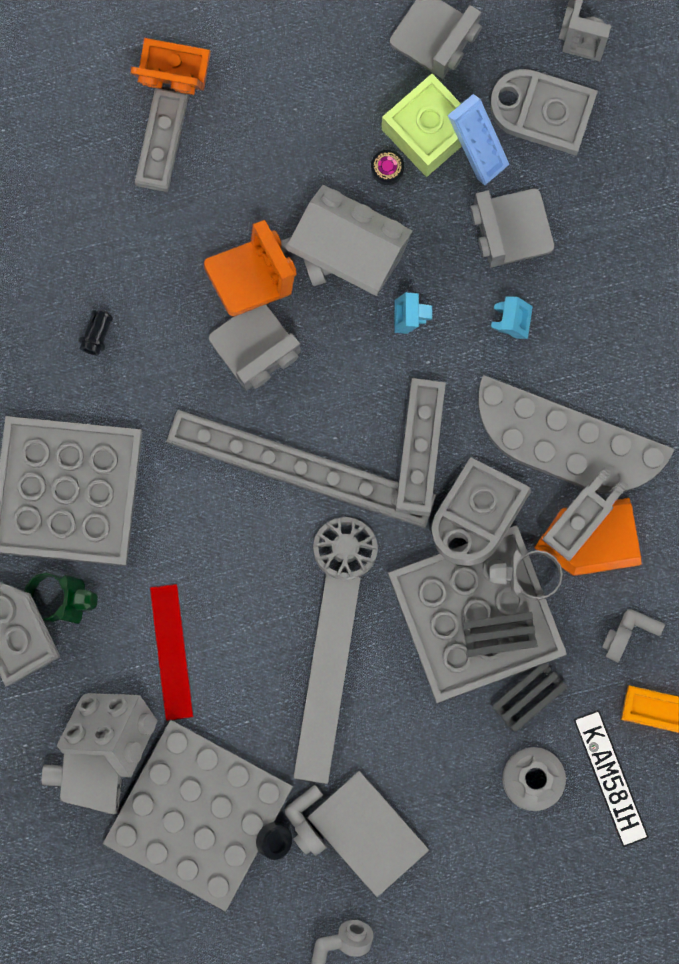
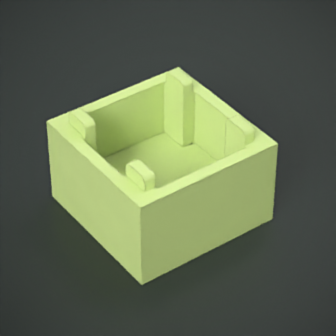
[382,74,462,177]

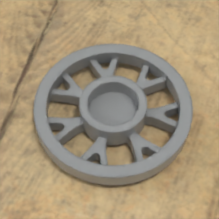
[313,517,378,580]

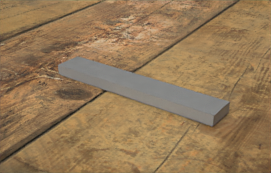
[293,574,361,784]

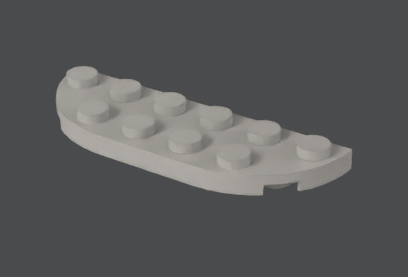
[478,375,674,494]

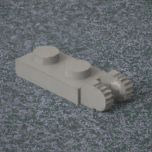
[542,466,628,561]

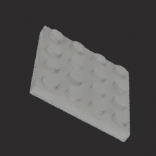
[0,416,143,566]
[388,525,567,704]
[103,720,293,912]

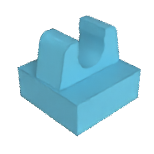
[394,292,432,334]
[491,297,533,339]

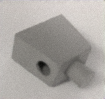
[42,753,122,814]

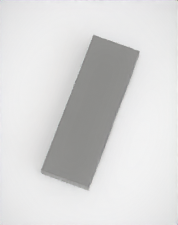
[135,88,188,192]

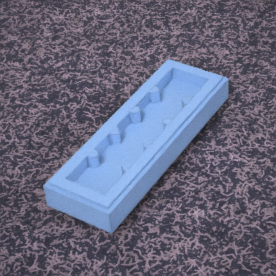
[447,94,509,185]

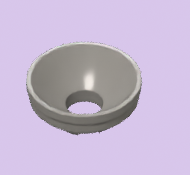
[502,747,566,811]

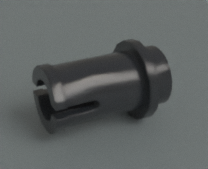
[79,310,113,356]

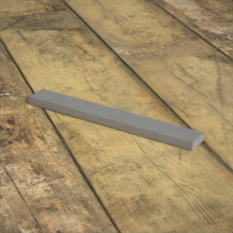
[166,410,436,529]

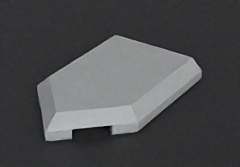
[0,582,60,687]

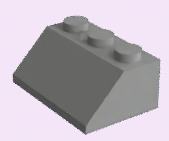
[286,185,413,296]

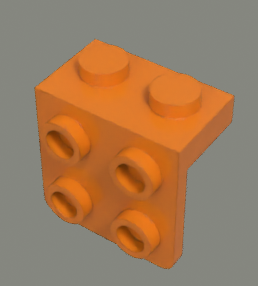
[130,38,211,95]
[204,220,297,316]

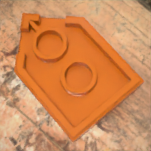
[534,498,642,576]

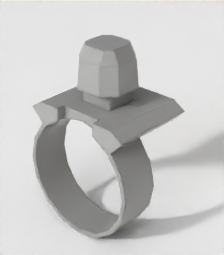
[489,550,563,600]

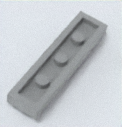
[395,378,446,516]

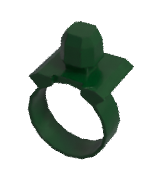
[24,573,98,624]

